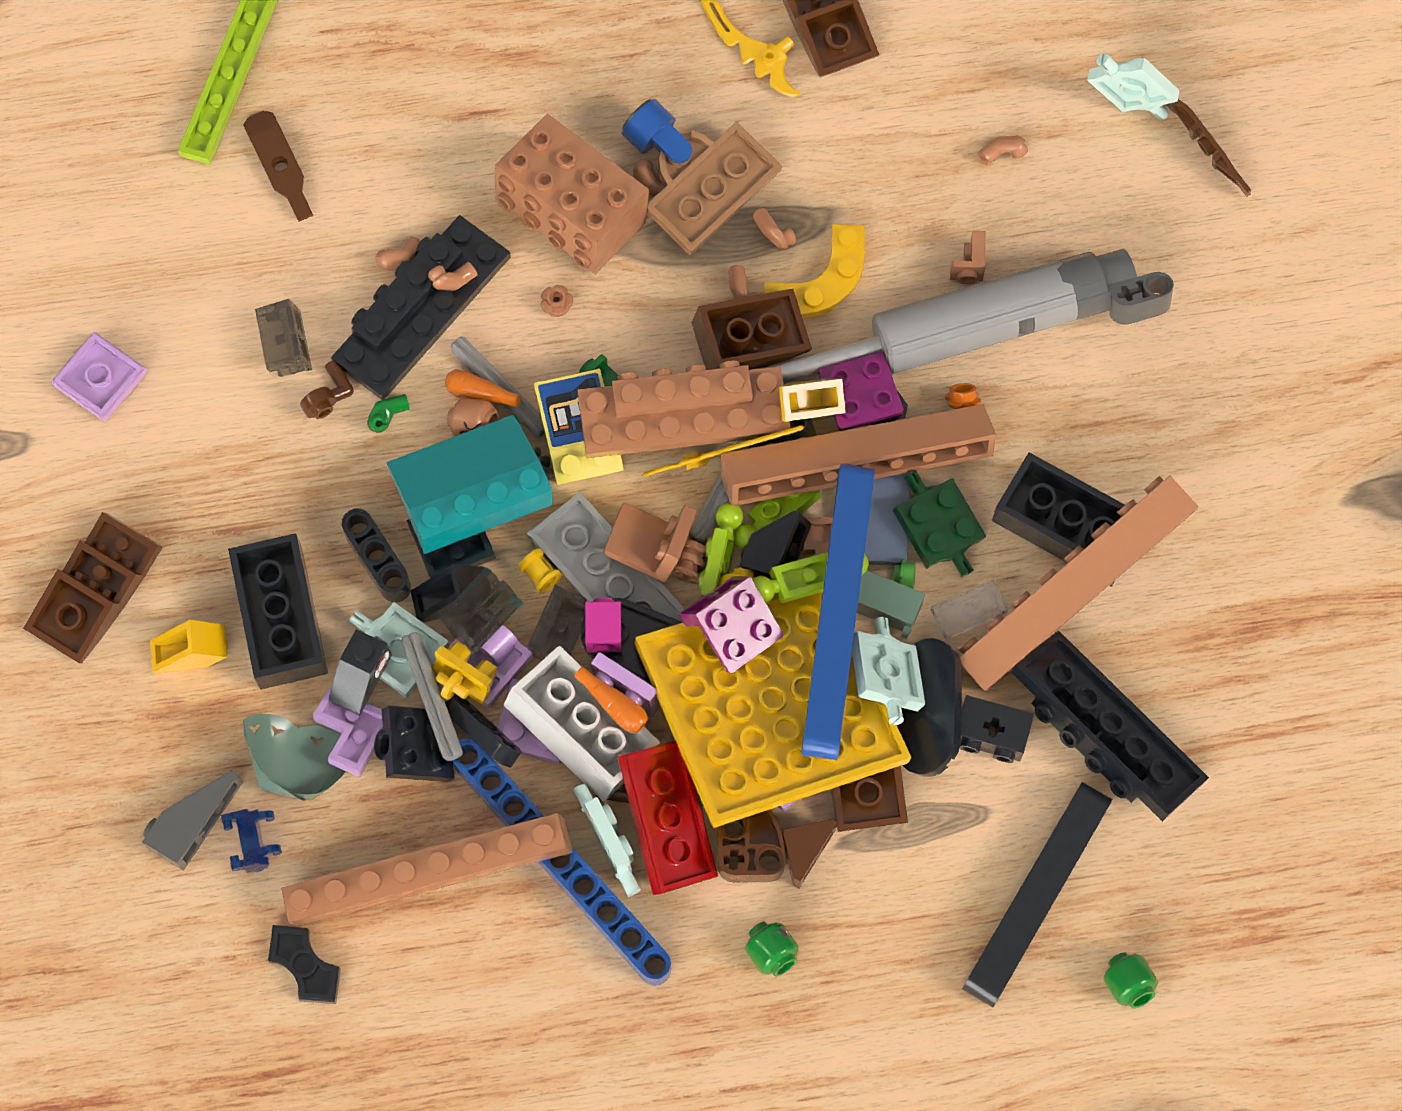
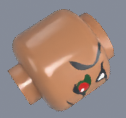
[447,397,500,437]

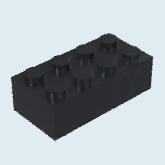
[992,452,1125,587]
[228,533,329,690]

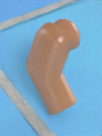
[977,135,1028,165]
[633,159,665,196]
[753,208,796,250]
[375,236,421,271]
[428,262,478,291]
[729,265,759,299]

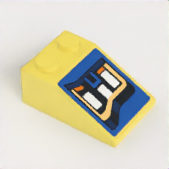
[534,368,624,485]

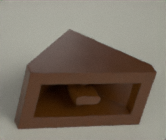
[782,819,838,889]

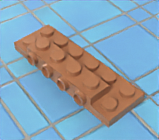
[578,361,791,459]

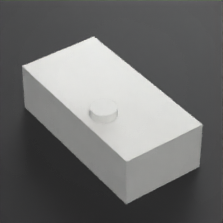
[504,645,660,802]

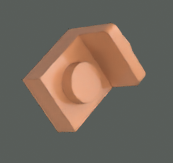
[950,231,986,284]

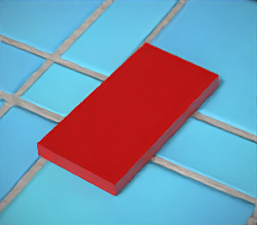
[618,741,718,895]

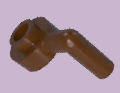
[300,360,354,419]

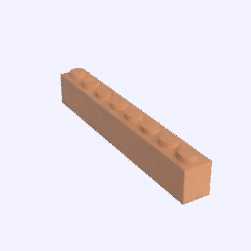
[721,404,996,505]
[959,475,1199,692]
[281,813,573,926]

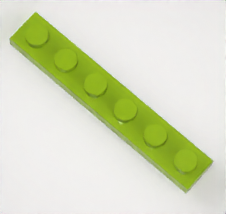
[178,0,278,165]

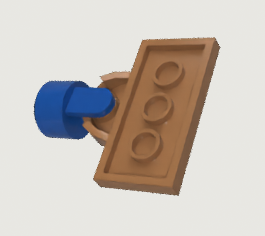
[622,99,783,256]

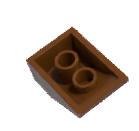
[691,289,812,370]

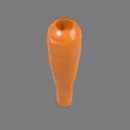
[445,369,521,408]
[574,666,648,733]

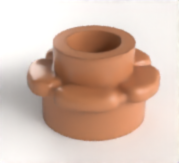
[541,285,573,317]

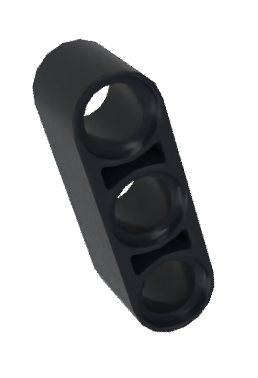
[341,508,411,602]

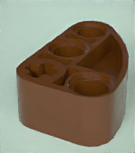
[717,809,786,883]

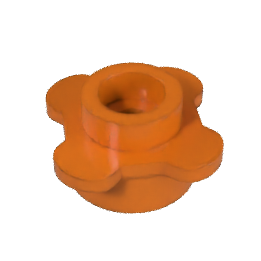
[945,383,981,409]

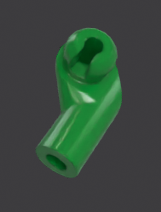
[367,394,410,433]

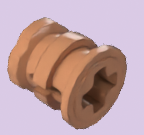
[671,540,707,584]

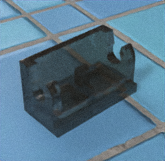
[255,299,312,377]
[438,567,523,653]
[528,584,587,660]

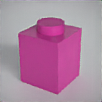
[585,597,622,653]

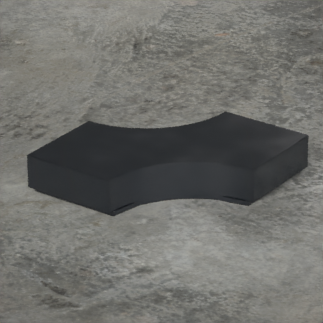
[268,925,341,1004]

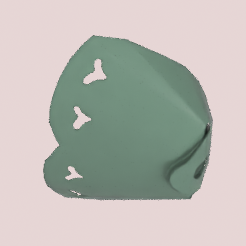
[243,714,346,801]

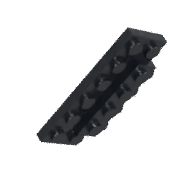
[331,215,511,400]
[1011,630,1209,822]

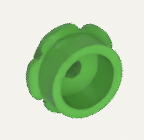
[893,558,916,589]

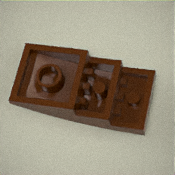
[782,0,880,78]
[23,512,163,664]
[831,766,908,832]

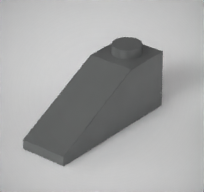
[142,770,243,871]

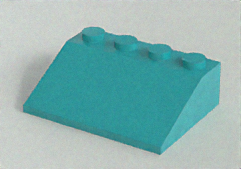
[386,414,553,554]

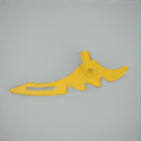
[700,0,800,97]
[642,426,804,477]

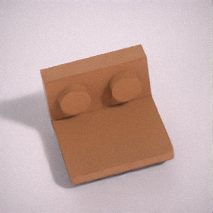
[603,503,697,583]

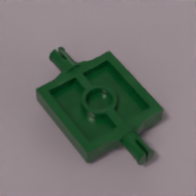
[893,470,986,578]

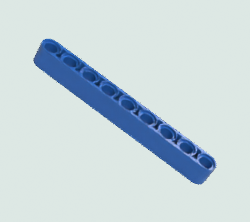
[801,464,875,761]
[452,738,671,986]

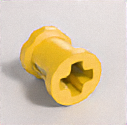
[518,548,563,594]

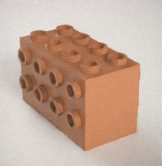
[495,113,649,275]

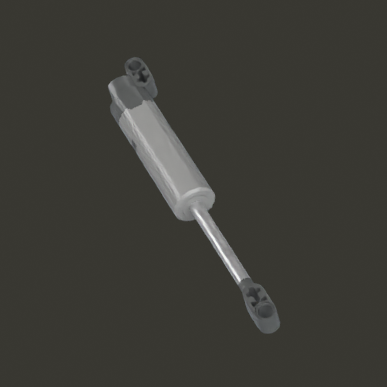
[768,248,1174,384]

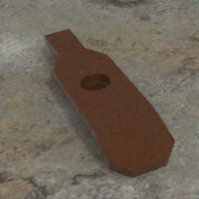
[1165,99,1251,197]
[243,111,313,222]

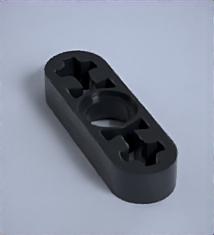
[445,694,522,768]

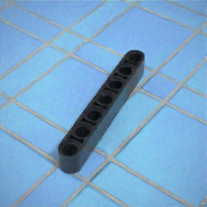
[962,782,1113,1008]

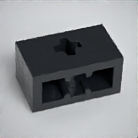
[960,695,1034,763]

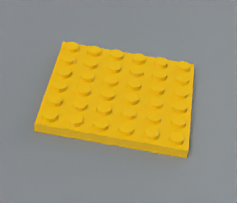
[634,592,911,828]

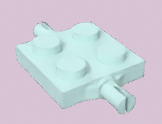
[1087,53,1180,120]
[349,602,450,698]
[852,617,925,725]
[573,783,641,897]

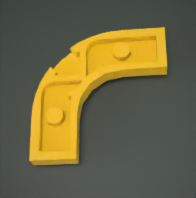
[764,224,865,319]

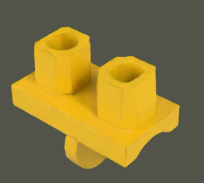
[432,641,497,705]

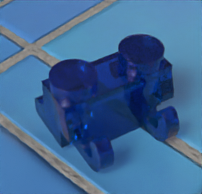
[221,809,282,873]

